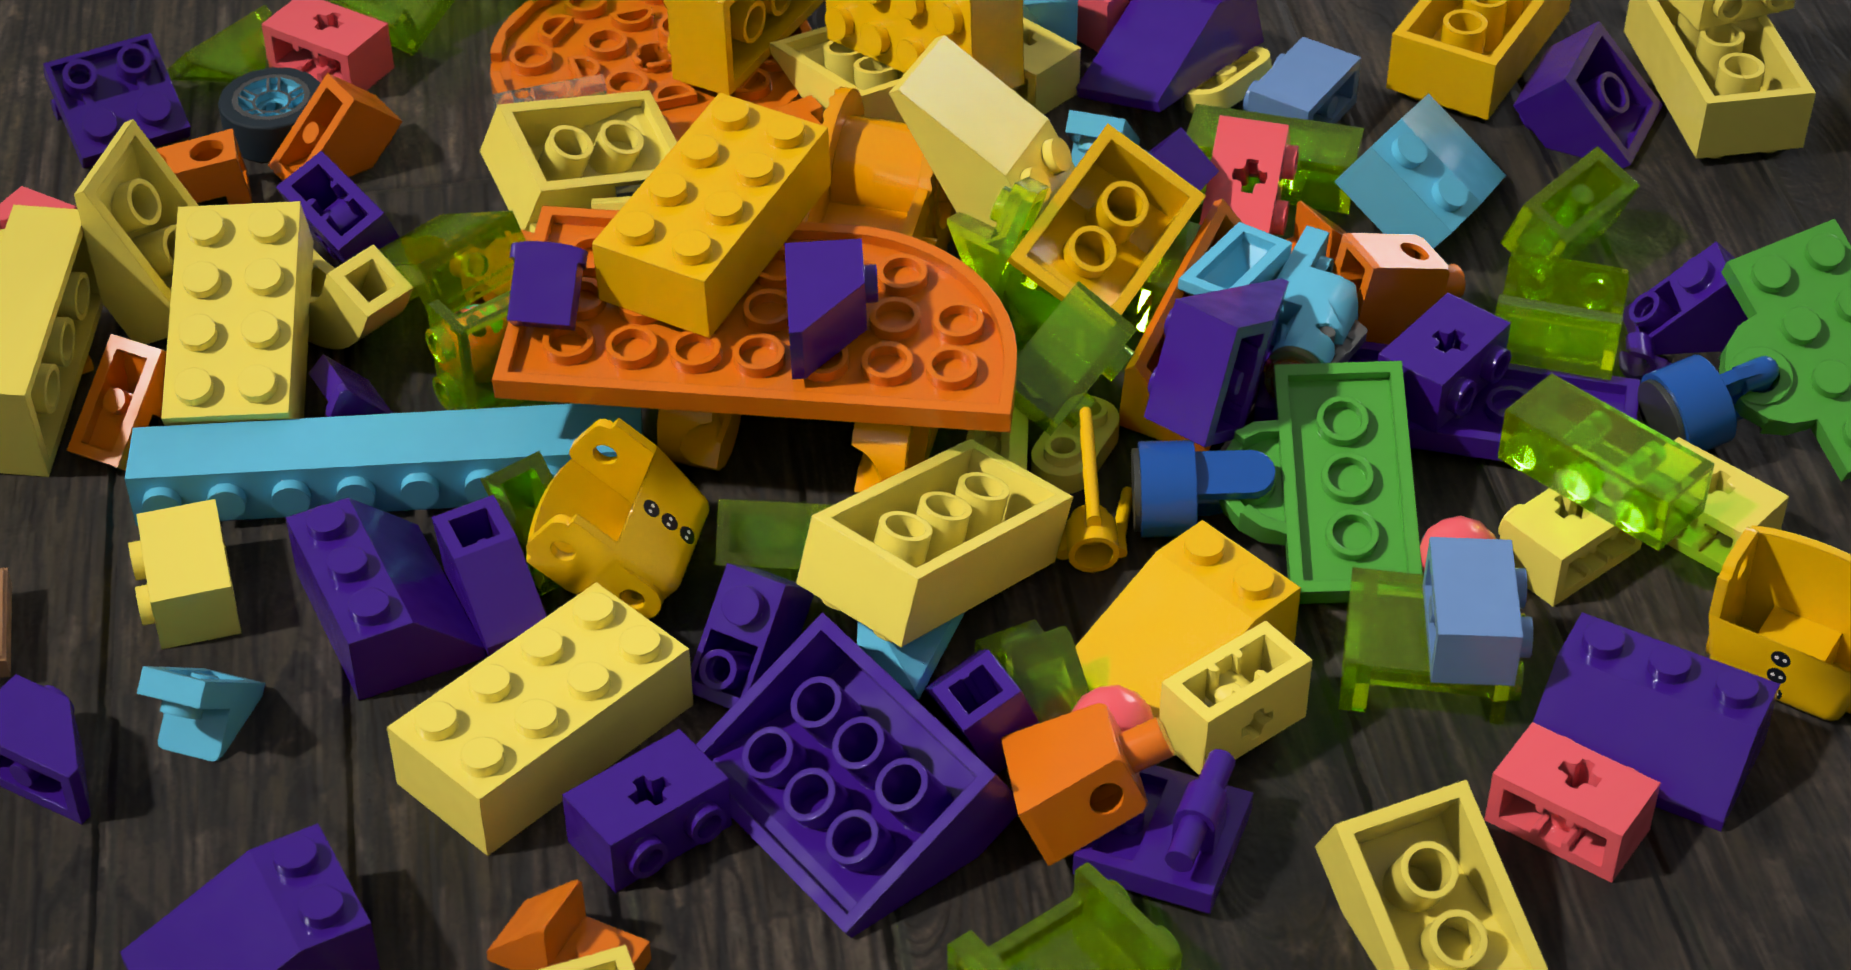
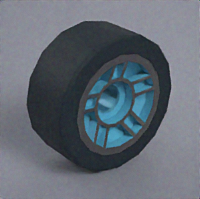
[218,67,320,163]

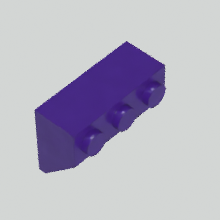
[285,497,486,701]
[1533,612,1780,832]

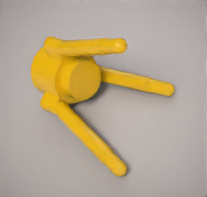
[1057,406,1132,573]

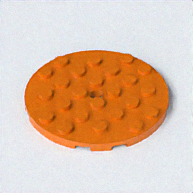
[490,0,812,142]

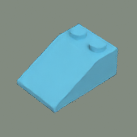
[1334,93,1506,249]

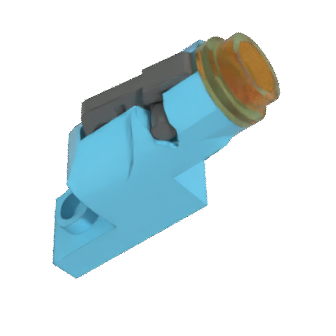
[1264,226,1368,398]

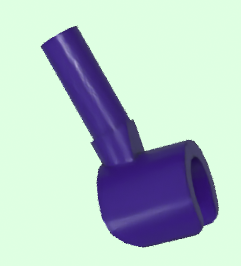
[1619,332,1672,380]

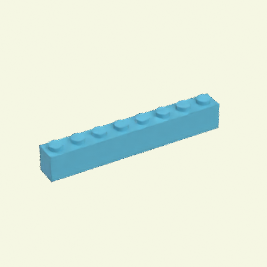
[125,403,644,526]

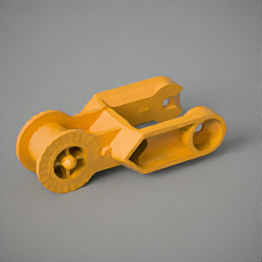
[657,86,976,494]

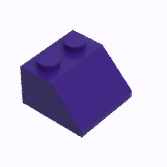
[1513,21,1663,169]

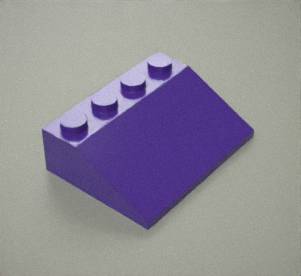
[696,612,1018,938]

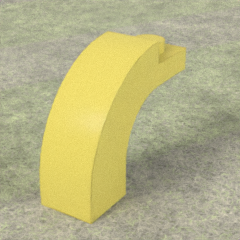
[308,244,414,349]

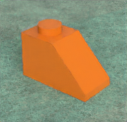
[268,73,403,181]

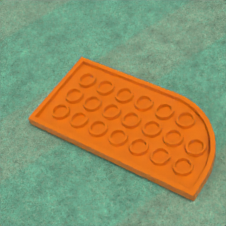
[492,206,1017,433]

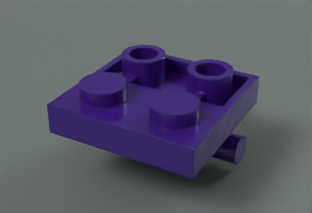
[43,33,191,168]
[1073,749,1254,914]

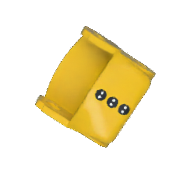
[526,418,709,619]
[1706,525,1851,721]

